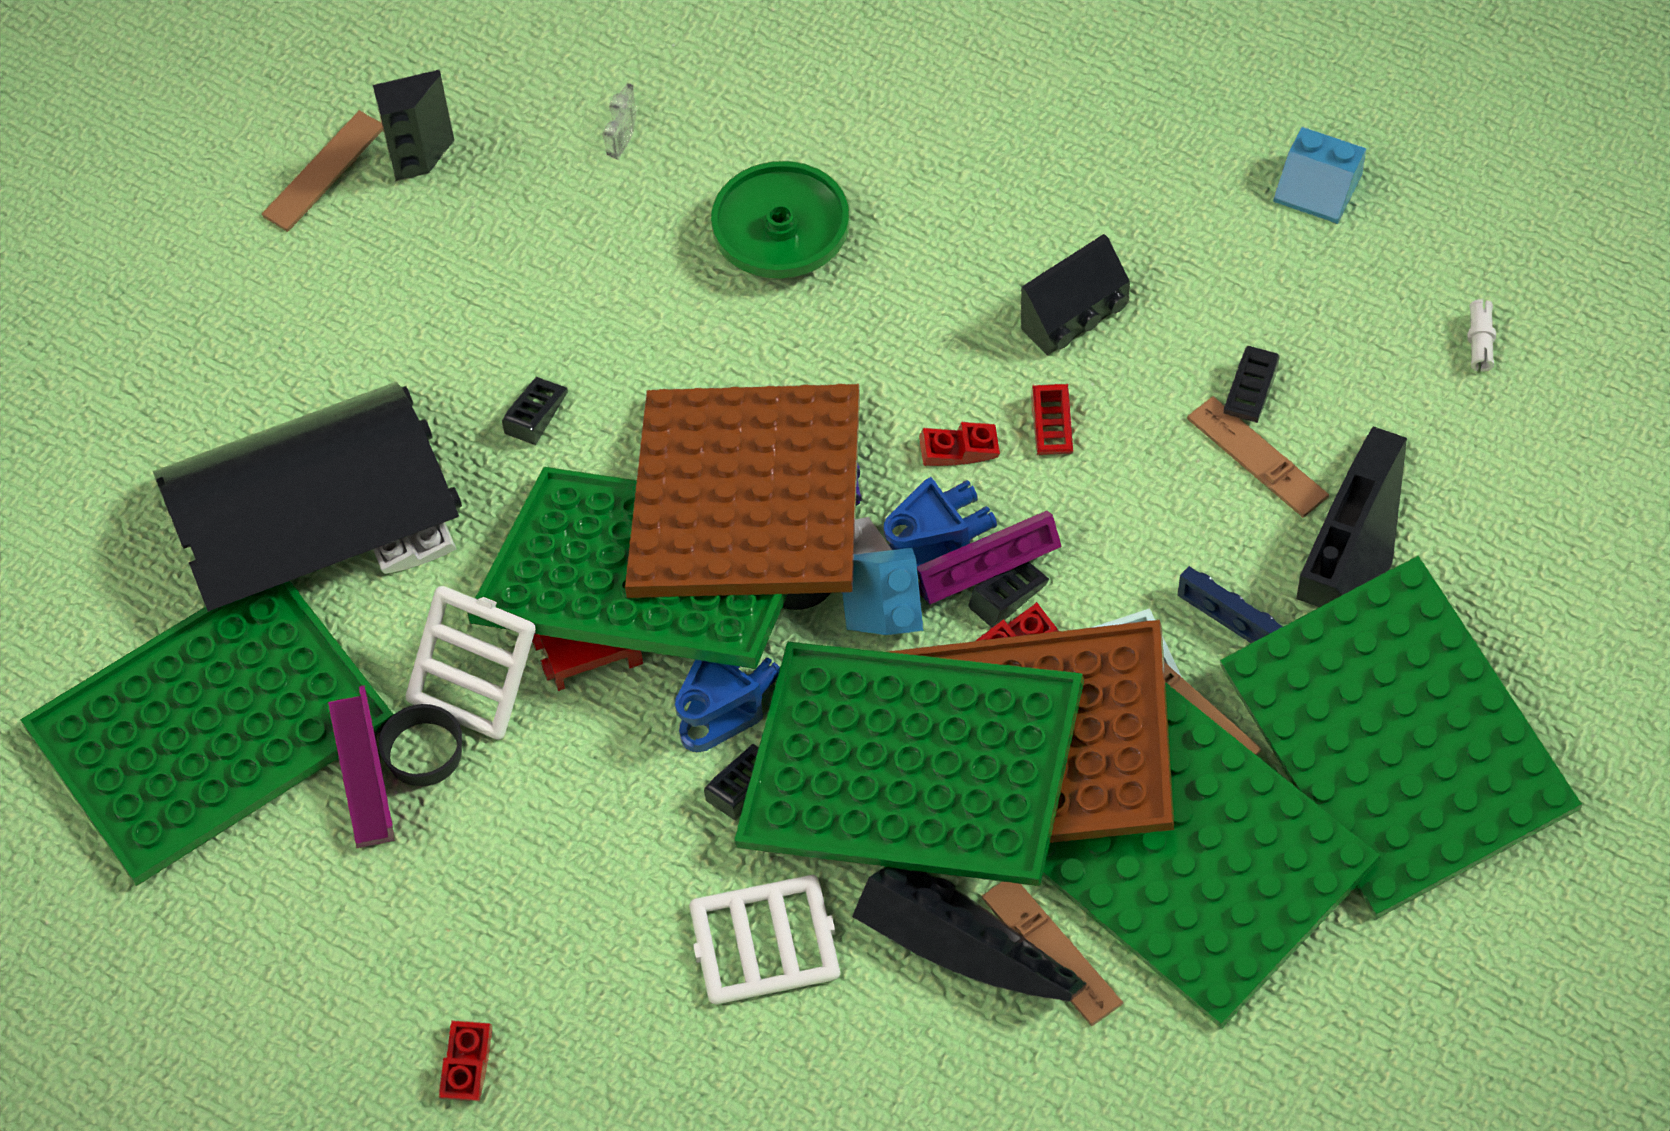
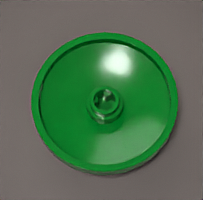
[711,161,850,279]

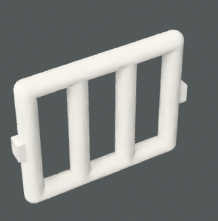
[405,586,536,740]
[689,875,840,1005]

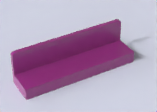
[917,510,1062,604]
[328,686,395,848]

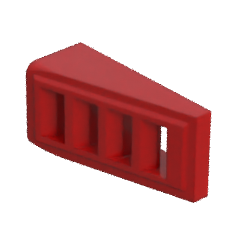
[1031,384,1073,455]

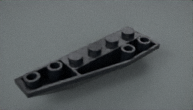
[1296,426,1407,607]
[852,867,1087,1002]

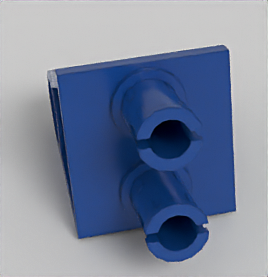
[884,477,997,566]
[675,658,780,752]

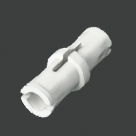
[1467,299,1496,372]

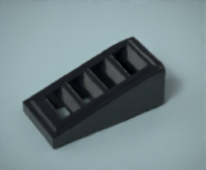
[1223,346,1280,423]
[502,376,568,445]
[968,561,1049,628]
[704,744,759,821]

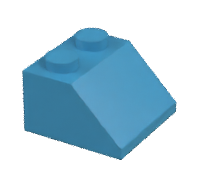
[1273,127,1366,224]
[842,548,923,635]

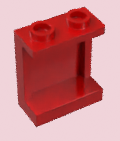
[532,634,643,691]

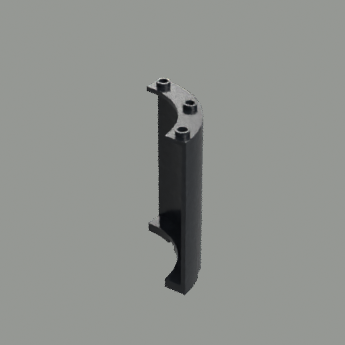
[152,382,462,611]

